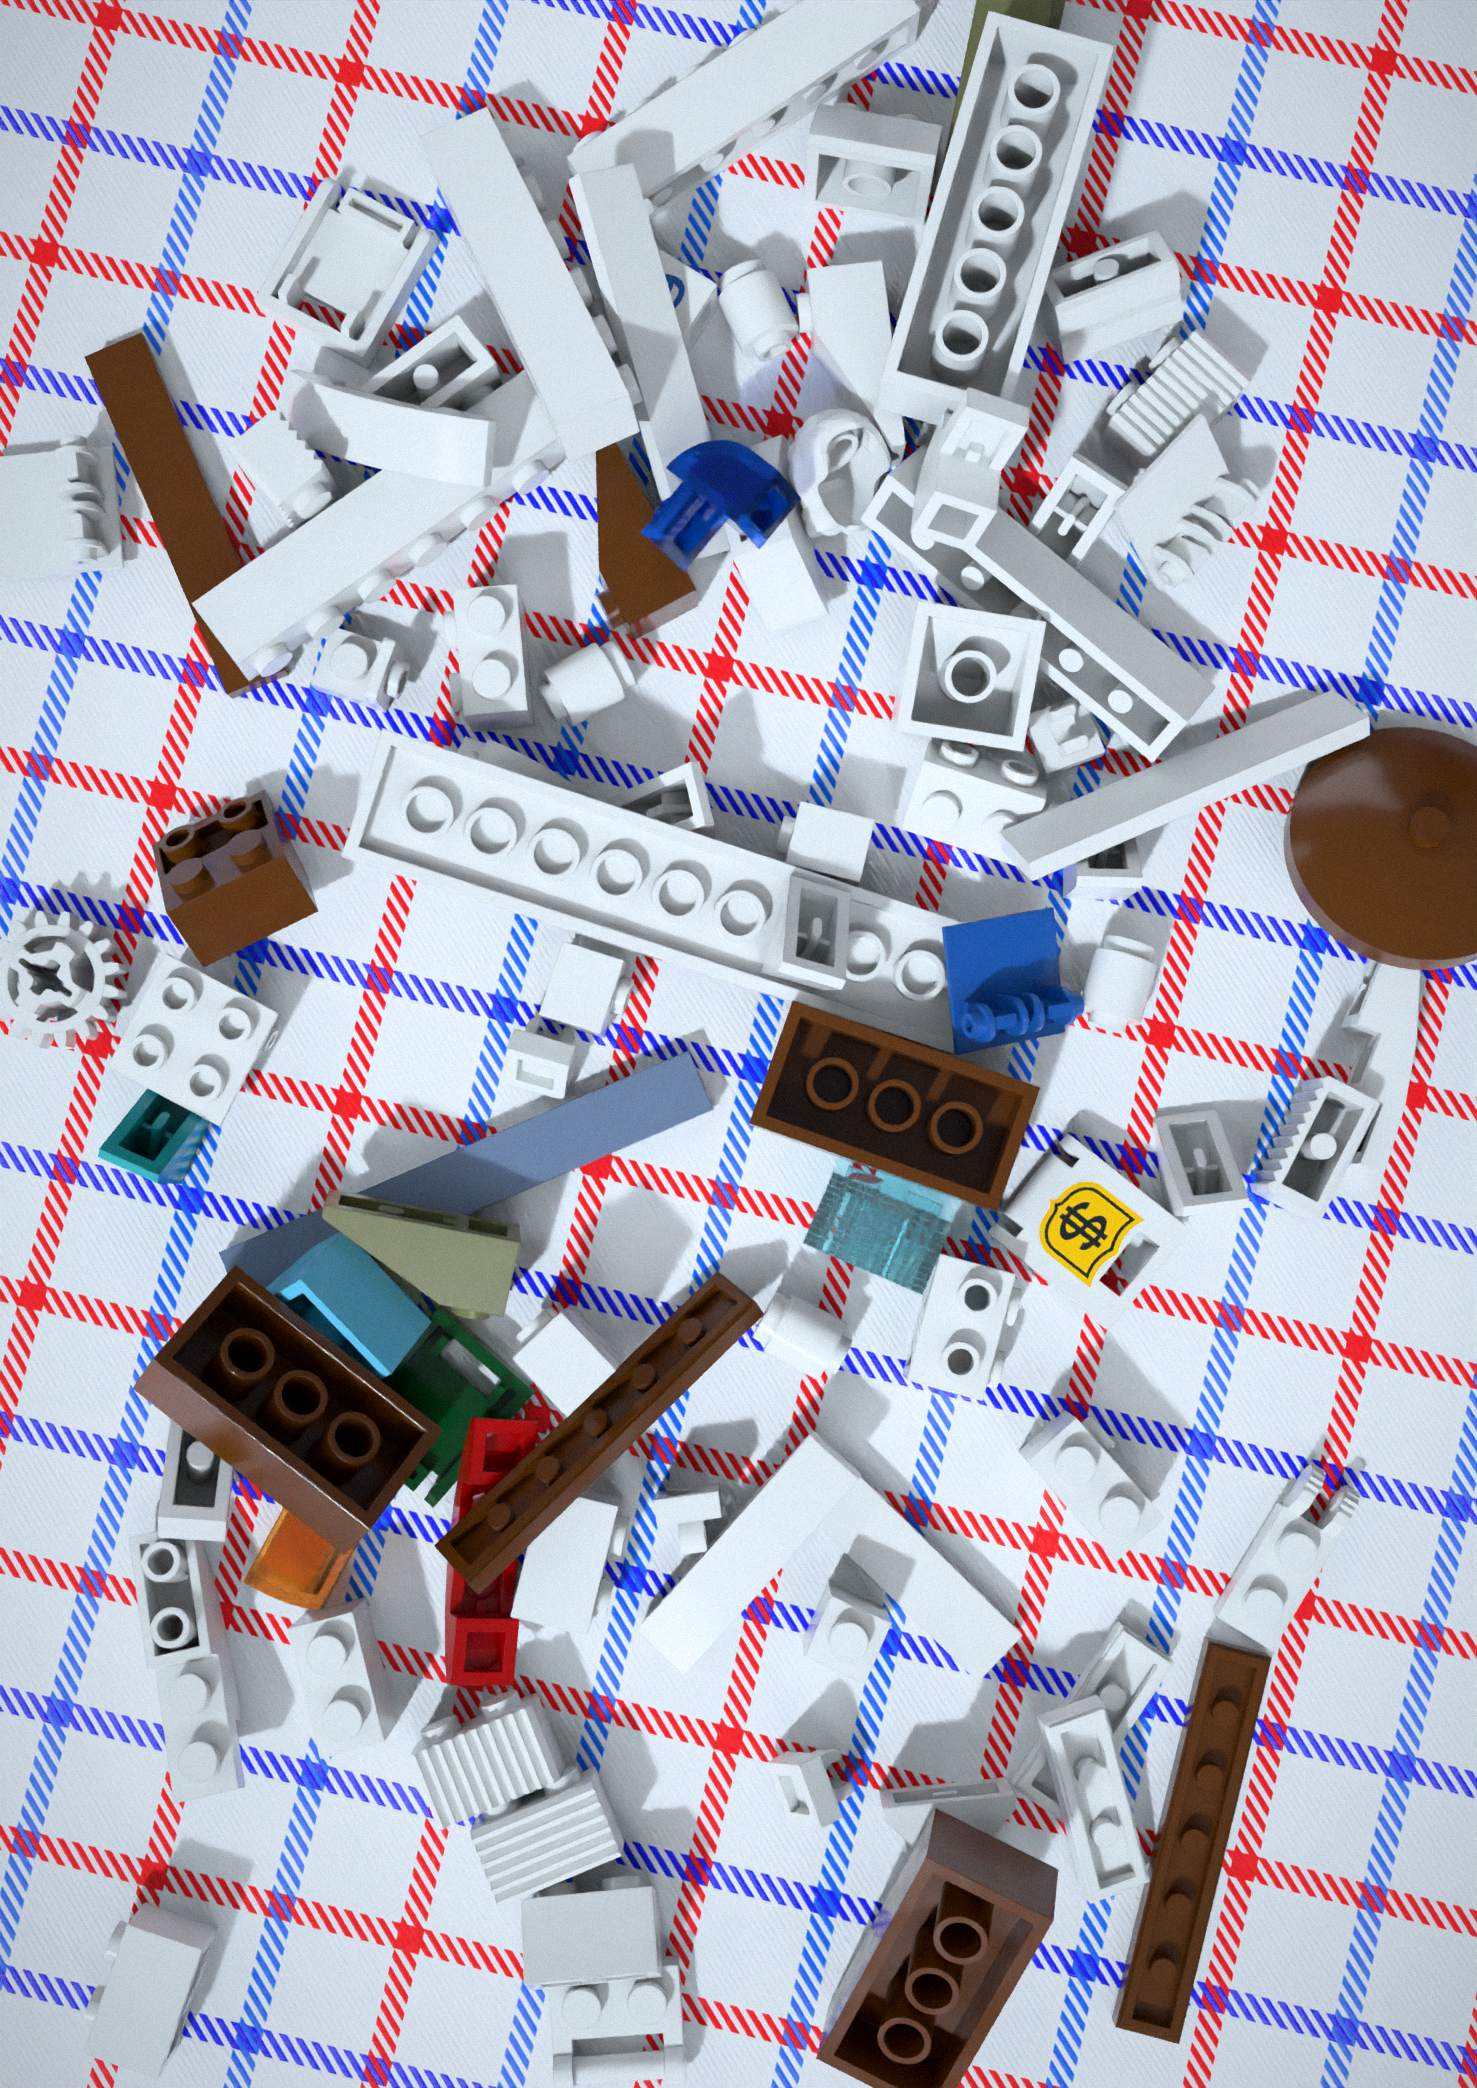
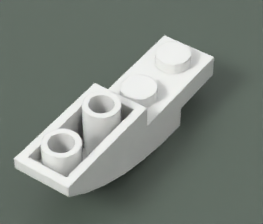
[128,1530,246,1803]

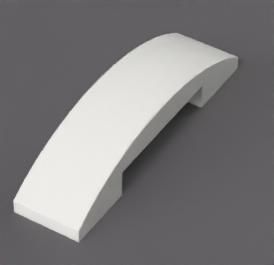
[287,369,497,487]

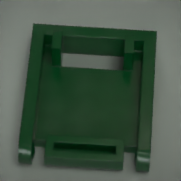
[380,1305,537,1508]

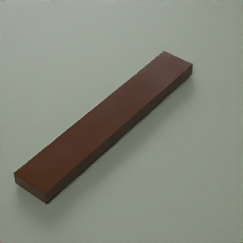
[84,332,289,699]
[434,1271,764,1595]
[1112,1637,1272,2044]

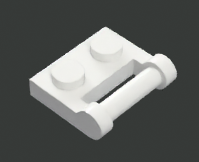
[549,1956,687,2088]

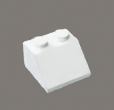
[803,103,942,225]
[890,601,1046,752]

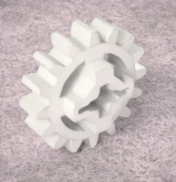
[0,911,128,1049]

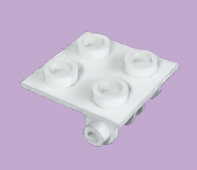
[1113,413,1261,591]
[0,435,125,581]
[107,953,279,1127]

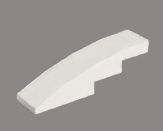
[1340,958,1421,1174]
[636,1431,862,1674]

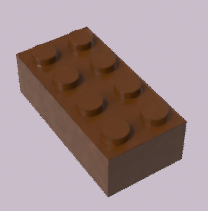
[749,1000,1040,1212]
[132,1265,443,1555]
[816,1808,1059,2088]

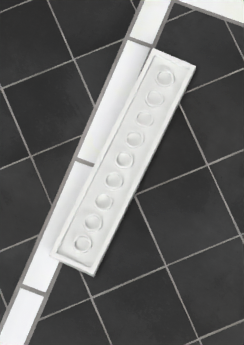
[342,728,963,1056]

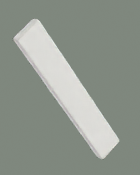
[568,163,730,564]
[999,690,1370,881]

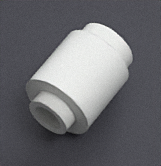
[718,259,799,362]
[537,641,636,727]
[1082,935,1157,1034]
[752,1292,853,1380]

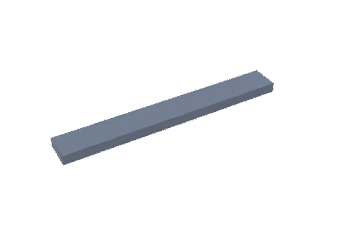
[219,1051,714,1288]

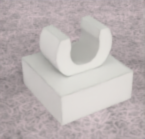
[1026,697,1105,778]
[503,1017,576,1101]
[653,1483,723,1555]
[767,1749,854,1829]

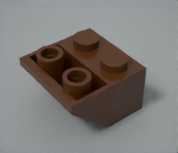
[152,790,319,968]

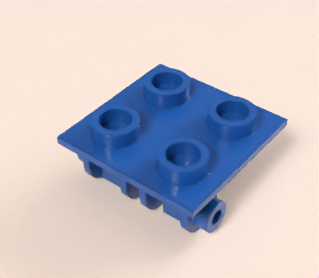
[942,907,1084,1055]

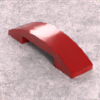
[445,1417,538,1685]

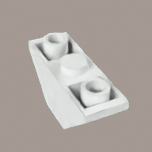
[718,434,830,634]

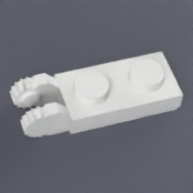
[1212,1463,1361,1651]

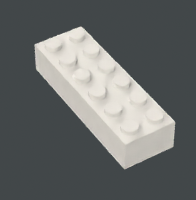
[876,11,1115,425]

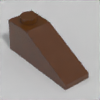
[596,442,698,641]

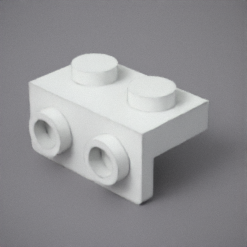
[901,740,1048,867]

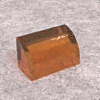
[243,1507,362,1610]

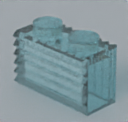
[802,1165,953,1295]

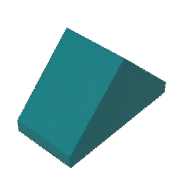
[98,1088,210,1184]

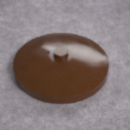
[1283,727,1477,970]

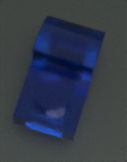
[641,440,802,572]

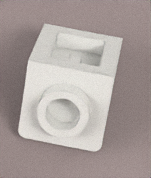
[311,628,410,713]

